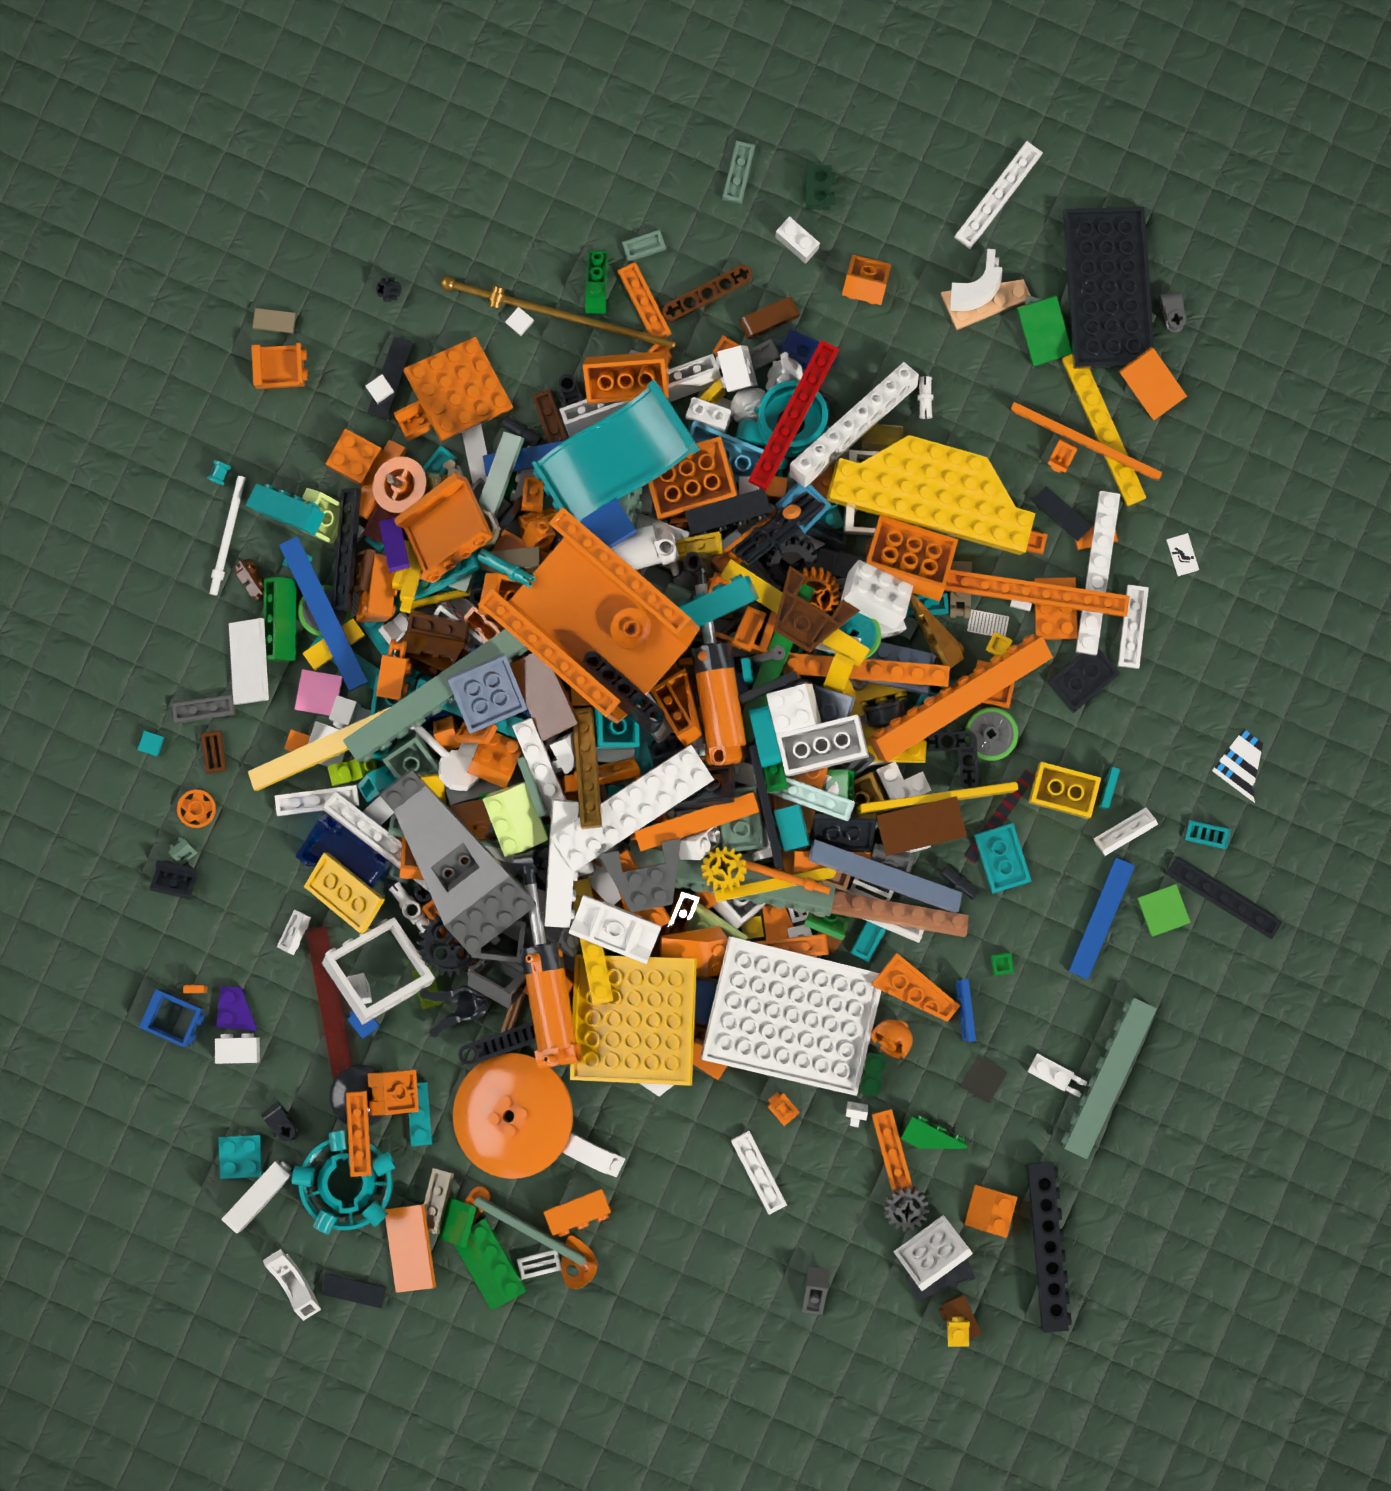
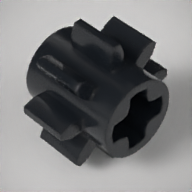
[376,277,402,302]

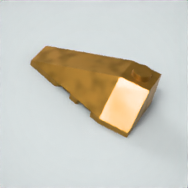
[909,593,965,669]

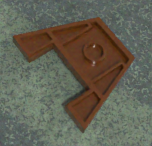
[774,566,860,653]

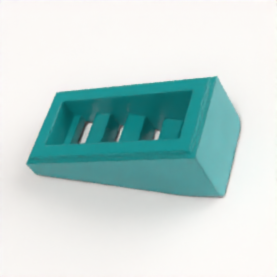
[1185,820,1231,850]

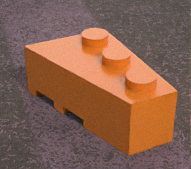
[650,668,702,746]

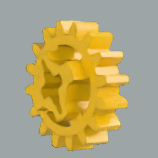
[701,847,747,893]

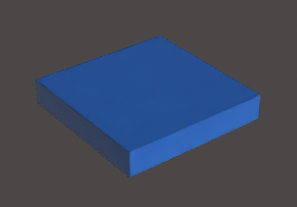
[581,498,637,549]

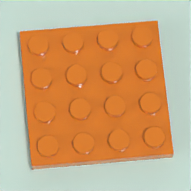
[403,337,513,442]

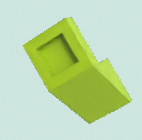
[327,759,377,786]

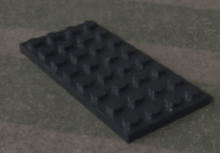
[1063,207,1154,369]

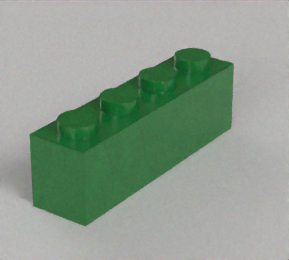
[263,577,297,662]

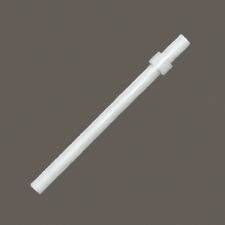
[209,476,246,596]

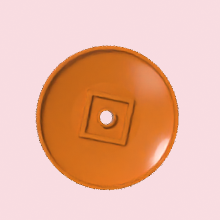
[453,1053,573,1179]

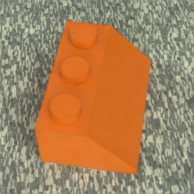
[356,553,398,623]

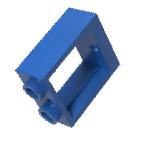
[139,989,205,1047]

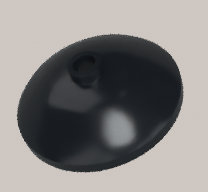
[329,1065,385,1126]

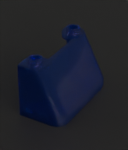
[295,813,393,890]

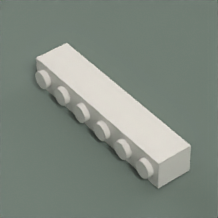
[544,799,580,928]

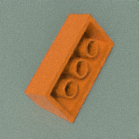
[583,351,669,404]

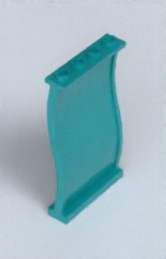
[532,380,700,524]

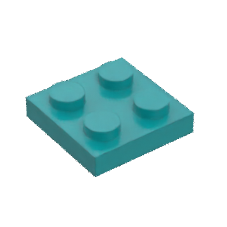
[218,1135,263,1179]

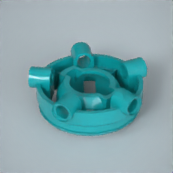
[292,1130,396,1235]

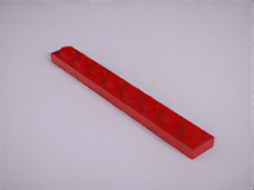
[748,340,839,491]

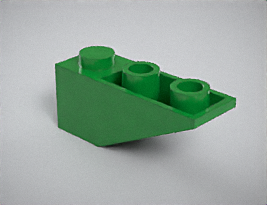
[585,251,608,314]
[900,1115,968,1149]

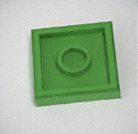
[1137,884,1191,937]

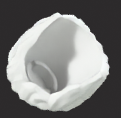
[731,388,765,422]

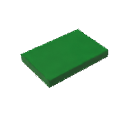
[1017,295,1072,366]

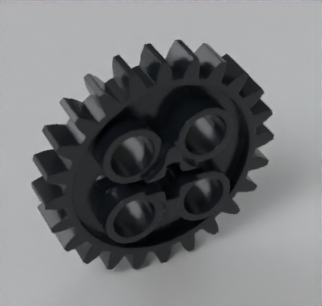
[416,913,482,977]

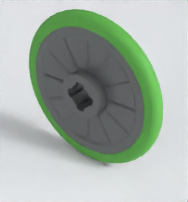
[298,585,352,637]
[965,707,1018,761]

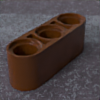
[739,297,801,339]

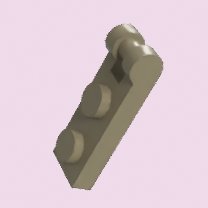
[949,561,972,619]

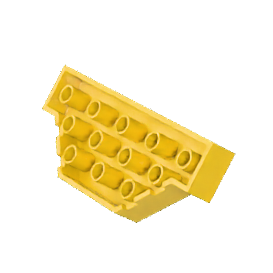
[826,435,1035,555]

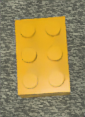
[1028,762,1101,819]

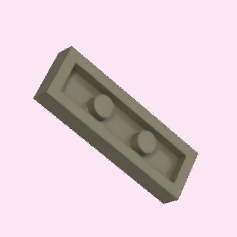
[424,1168,454,1234]

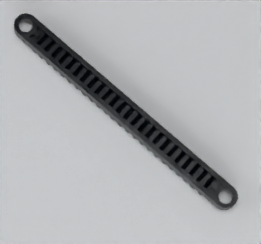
[458,1008,573,1065]

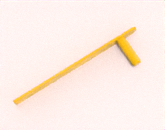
[714,867,836,902]

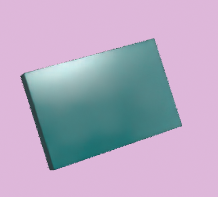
[974,823,1032,894]

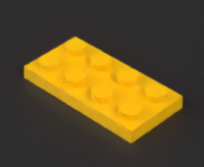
[304,853,385,934]

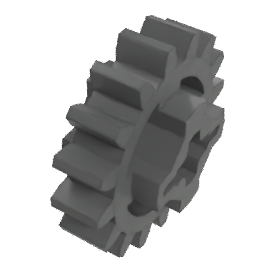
[883,1185,929,1232]

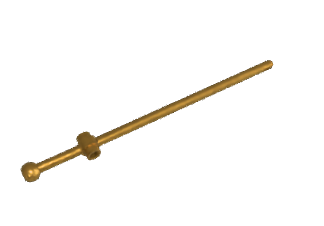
[441,276,676,348]

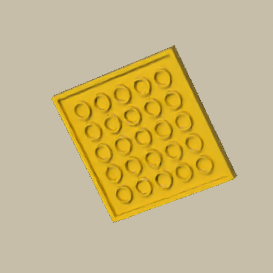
[570,955,697,1086]

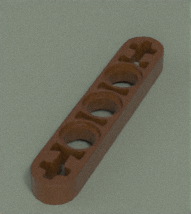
[662,265,752,322]

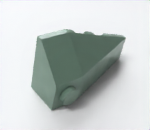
[382,731,450,806]

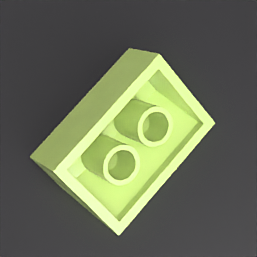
[483,782,549,857]

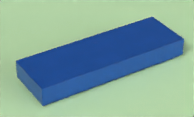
[956,979,976,1042]

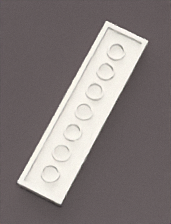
[550,744,714,872]

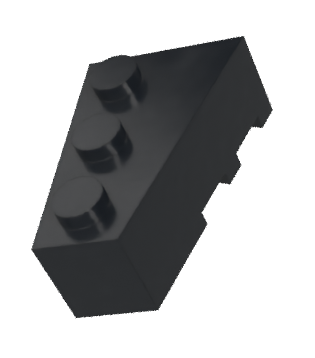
[906,1259,976,1301]

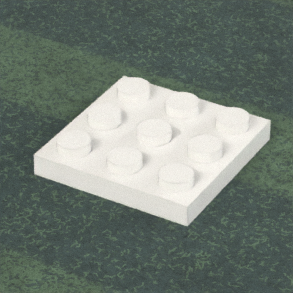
[893,1215,973,1291]

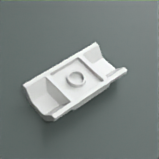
[569,895,661,964]

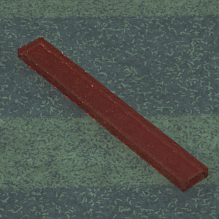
[306,926,352,1081]

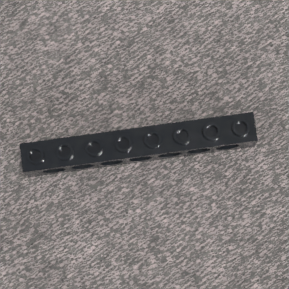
[1026,1161,1072,1333]

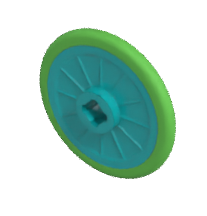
[834,613,881,660]

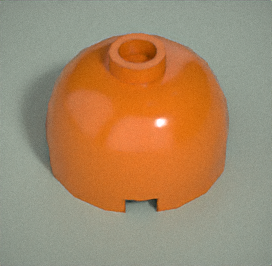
[870,1019,913,1059]

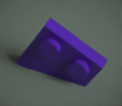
[216,986,257,1031]

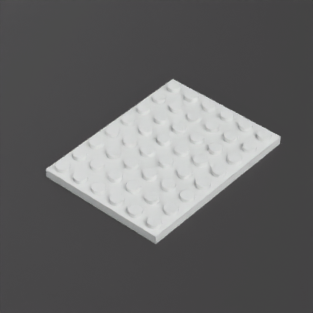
[700,937,881,1096]

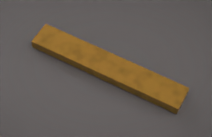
[573,707,603,830]

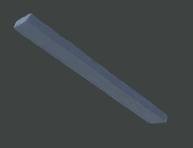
[808,840,962,913]

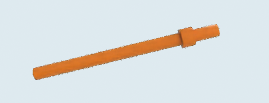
[711,850,831,895]

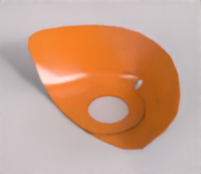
[561,1236,597,1289]

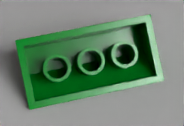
[454,1217,527,1310]

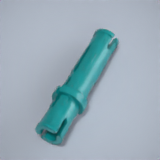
[478,549,536,588]

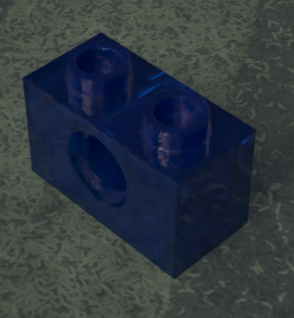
[780,329,820,370]

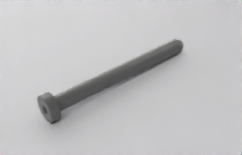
[734,645,785,669]

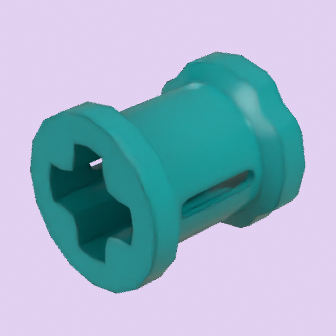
[207,460,231,486]

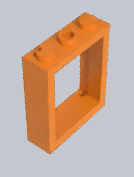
[697,572,777,654]

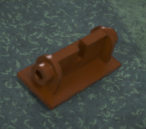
[234,559,264,601]

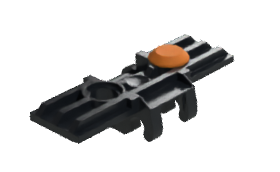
[731,491,824,566]

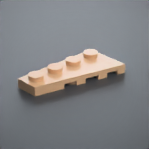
[941,279,1031,331]

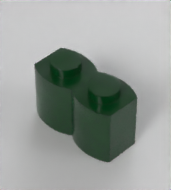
[859,1052,886,1097]

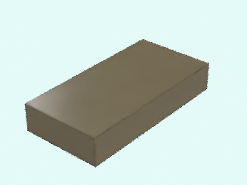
[253,308,296,334]

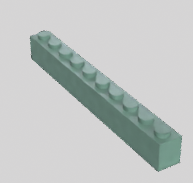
[343,629,529,763]
[630,845,836,917]

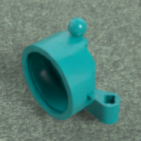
[735,380,831,470]

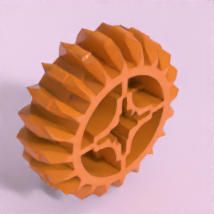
[800,566,840,615]

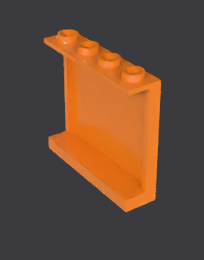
[394,472,493,583]

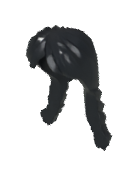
[420,985,489,1038]

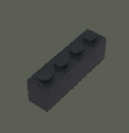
[685,489,772,537]

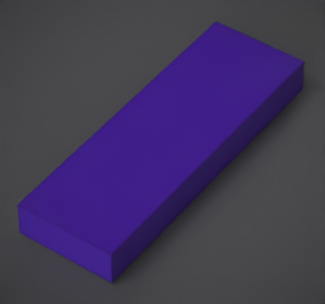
[379,517,410,573]

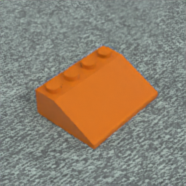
[648,436,739,521]
[865,515,958,601]

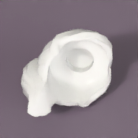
[765,352,803,391]

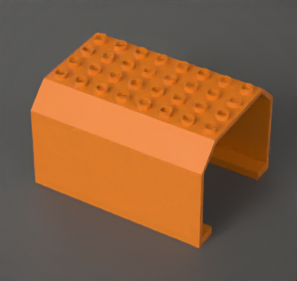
[478,507,700,724]

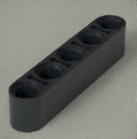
[580,651,665,733]

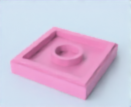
[295,669,343,716]

